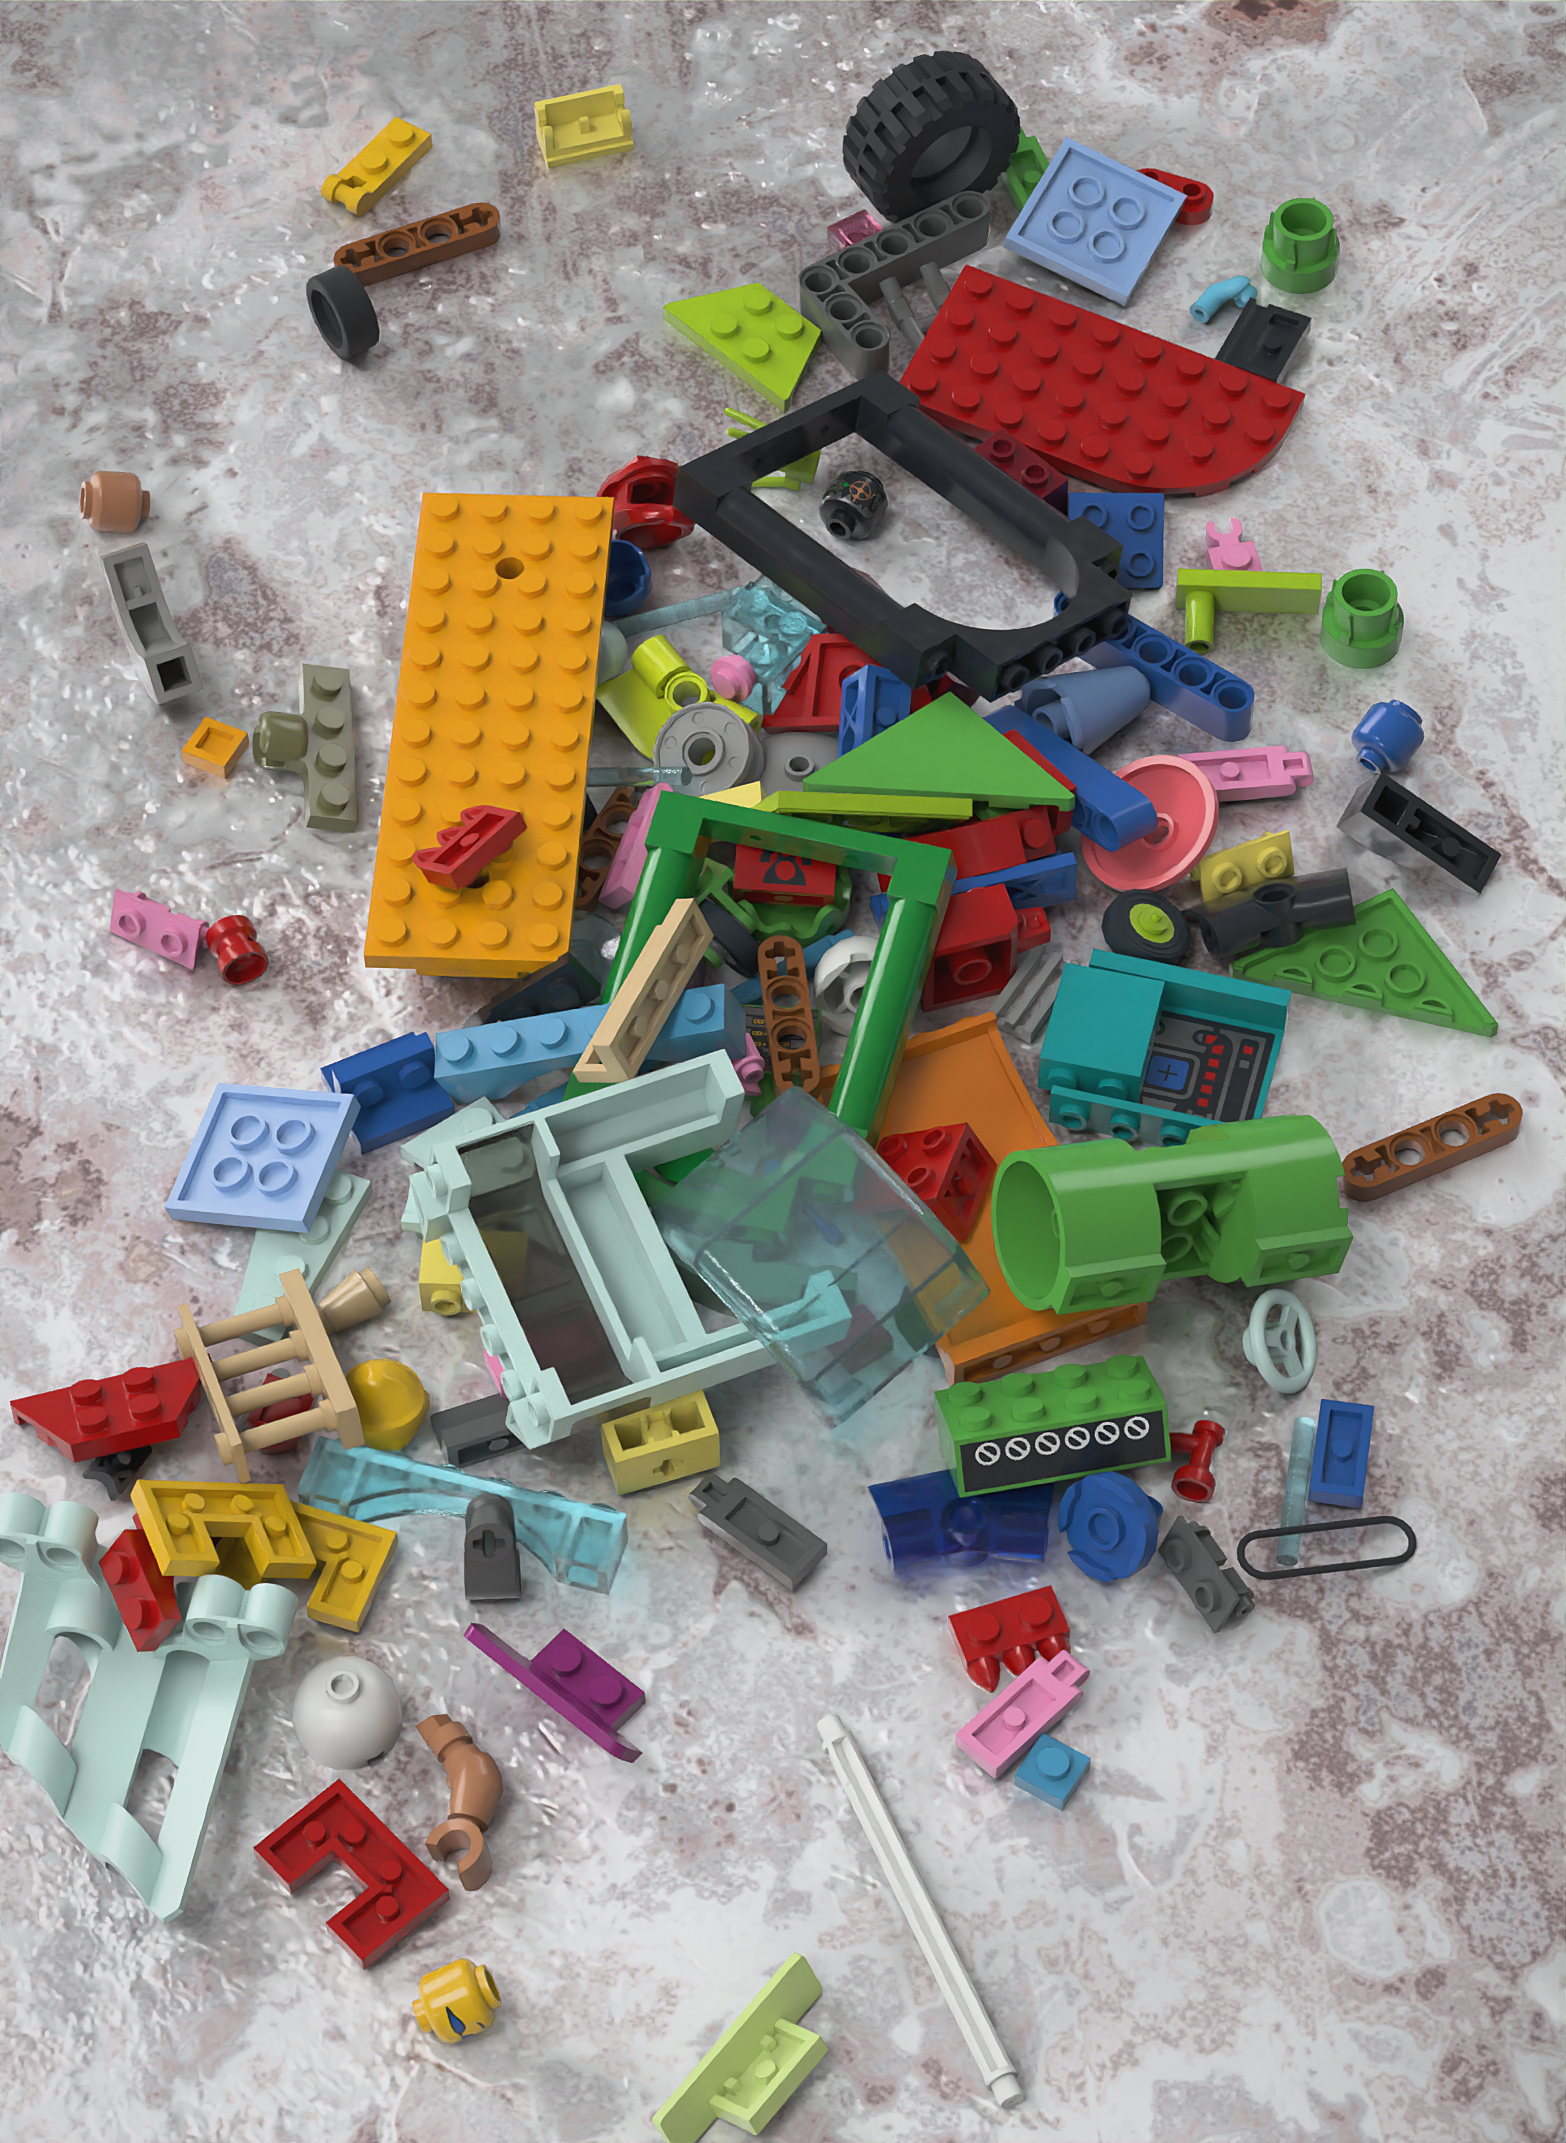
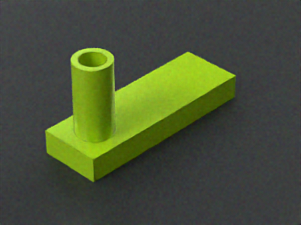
[1175,568,1322,655]

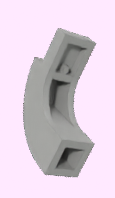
[99,542,204,705]

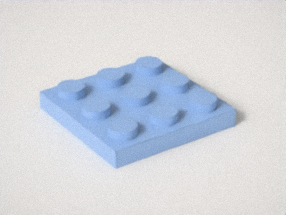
[1003,137,1187,306]
[165,1083,361,1233]

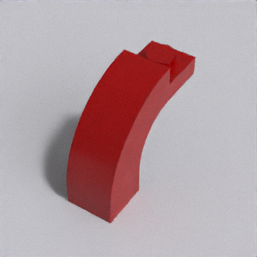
[877,805,1056,893]

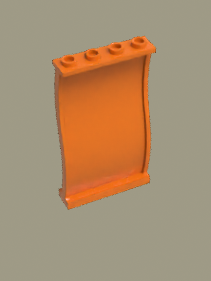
[807,1011,1148,1386]

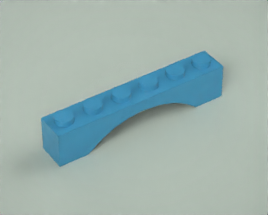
[434,983,746,1105]

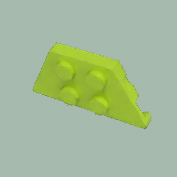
[663,282,822,413]

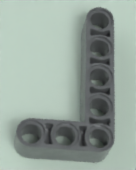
[798,191,990,380]

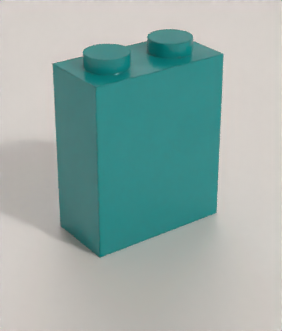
[1038,963,1165,1104]

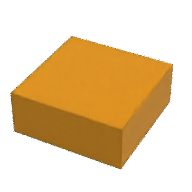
[181,716,250,779]

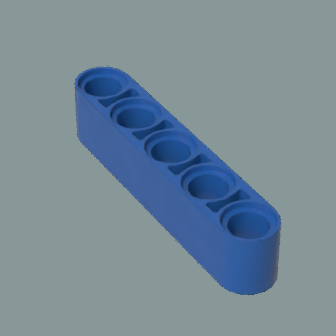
[1053,591,1255,742]
[982,705,1158,852]

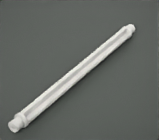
[817,1714,1024,2108]

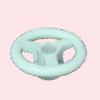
[1243,1288,1317,1393]

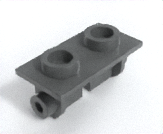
[1157,1515,1255,1633]

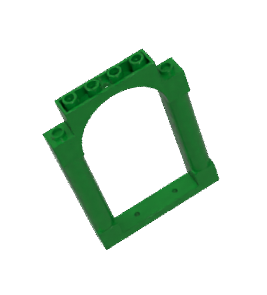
[562,790,958,1254]

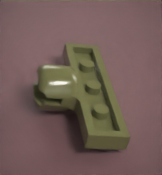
[252,664,358,833]

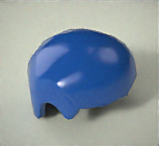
[604,540,653,616]

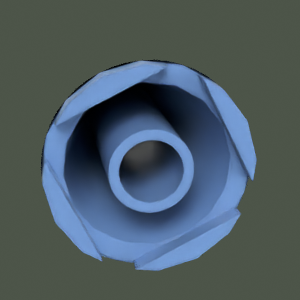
[1014,666,1151,756]

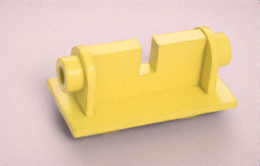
[1189,830,1295,903]

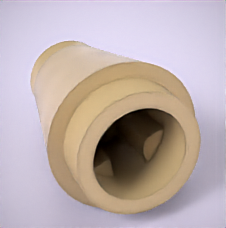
[316,1267,391,1336]

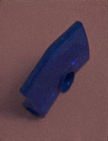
[868,1469,1056,1572]

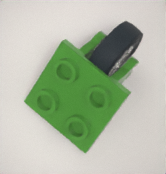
[623,858,760,978]

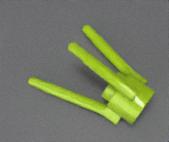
[724,407,822,491]

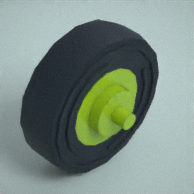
[1101,889,1191,966]

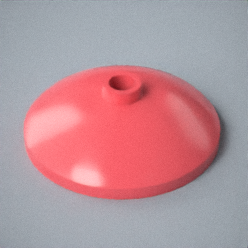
[1081,755,1219,892]

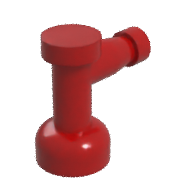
[1169,1420,1225,1503]

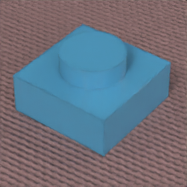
[1014,1732,1091,1811]

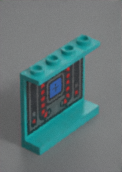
[1049,949,1291,1148]

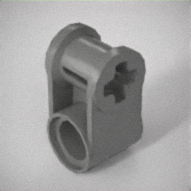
[464,1493,521,1600]

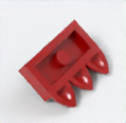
[413,805,528,890]
[948,1585,1071,1693]

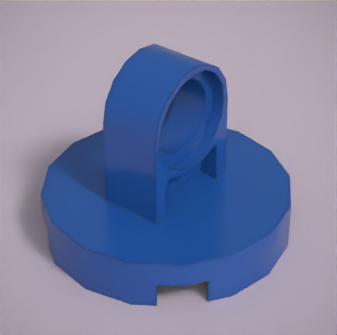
[1057,1471,1163,1582]

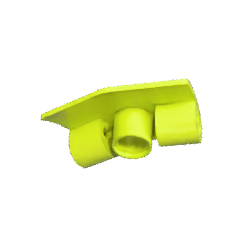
[596,635,762,765]

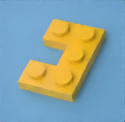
[130,1480,317,1579]
[213,1500,398,1633]

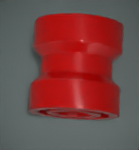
[205,915,269,985]

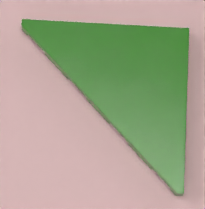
[803,692,1075,811]
[1228,888,1498,1037]

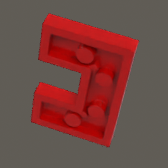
[253,1779,450,1970]

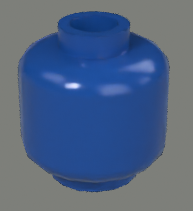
[1351,700,1424,774]

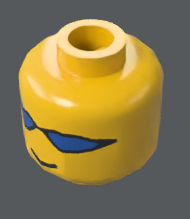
[412,1958,502,2044]

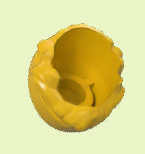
[344,1358,430,1452]

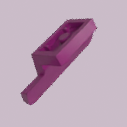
[463,1623,646,1764]

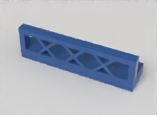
[835,664,911,838]
[870,849,1077,934]

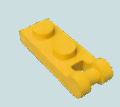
[321,117,432,217]

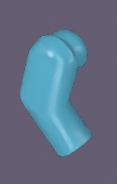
[1190,275,1258,323]

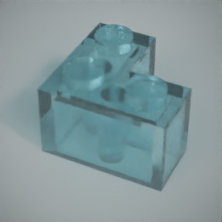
[721,581,827,719]

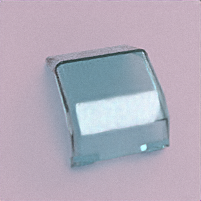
[649,1086,992,1430]

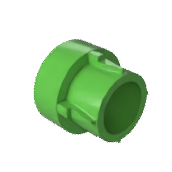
[1261,198,1340,294]
[1320,569,1404,669]

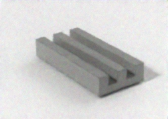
[987,945,1081,1044]

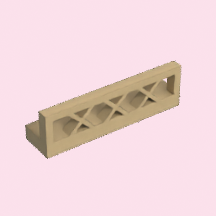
[573,898,714,1083]

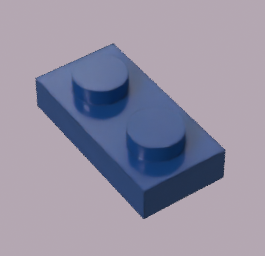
[1308,1399,1374,1508]

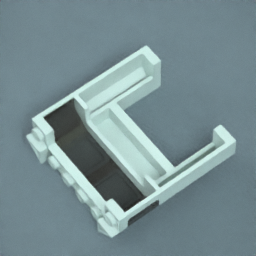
[409,1049,852,1449]

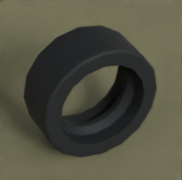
[306,265,380,359]

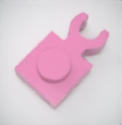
[1205,518,1263,571]

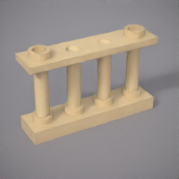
[173,1268,365,1484]

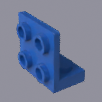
[1067,492,1164,589]

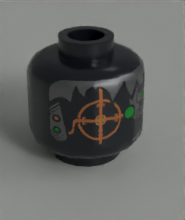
[818,470,888,540]

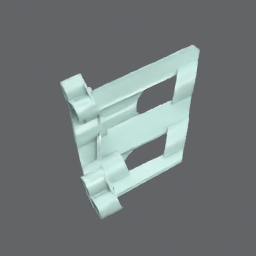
[0,1492,299,1924]

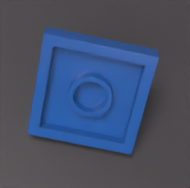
[320,1032,455,1155]

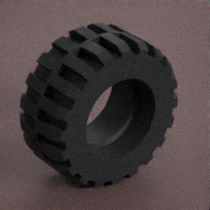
[842,50,1020,224]

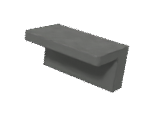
[430,1393,527,1472]

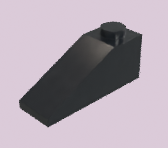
[1336,772,1502,896]

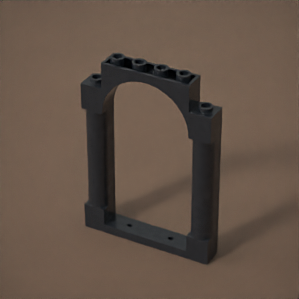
[673,369,1133,703]

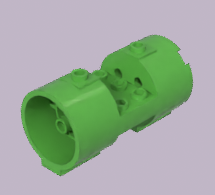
[991,1114,1354,1315]

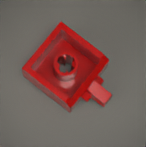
[919,883,1051,1013]

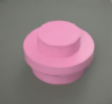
[710,654,756,702]

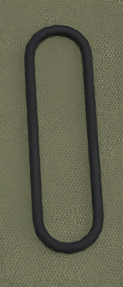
[1237,1516,1417,1580]

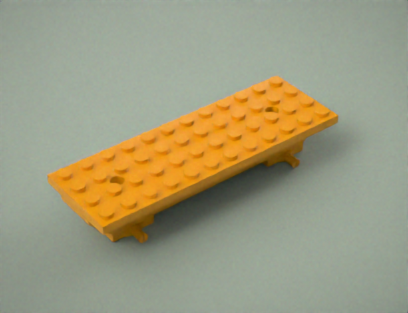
[363,492,615,979]

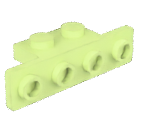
[652,1953,829,2143]

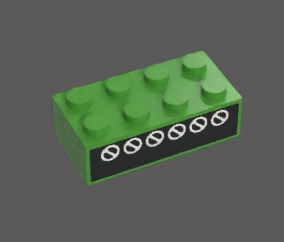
[934,1355,1172,1498]

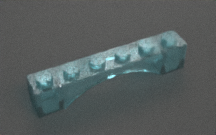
[297,1436,628,1595]

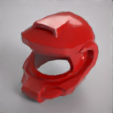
[596,455,696,550]

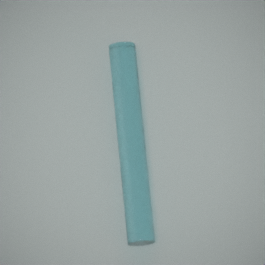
[609,586,747,638]
[587,766,692,787]
[1276,1417,1316,1566]

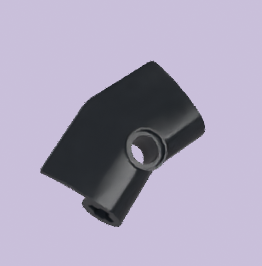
[1180,868,1356,961]

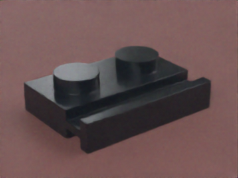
[1215,297,1312,384]

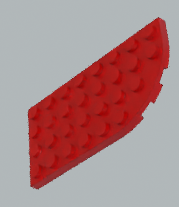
[899,264,1306,498]

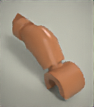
[415,1714,503,1891]

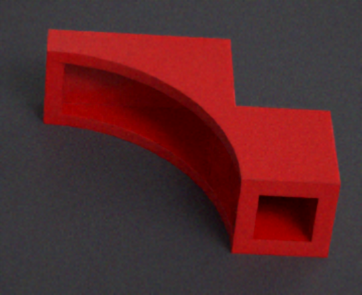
[98,1512,223,1652]

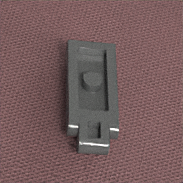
[688,1473,827,1590]

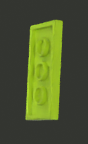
[751,790,972,833]

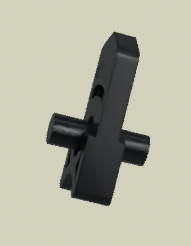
[82,1445,152,1501]

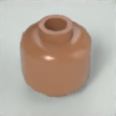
[79,471,150,534]

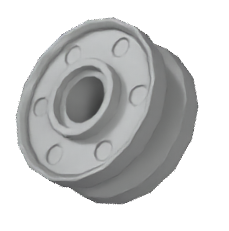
[653,701,764,797]

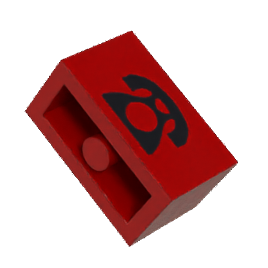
[733,844,836,908]

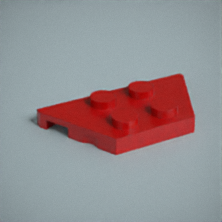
[761,633,933,734]
[10,1353,212,1463]

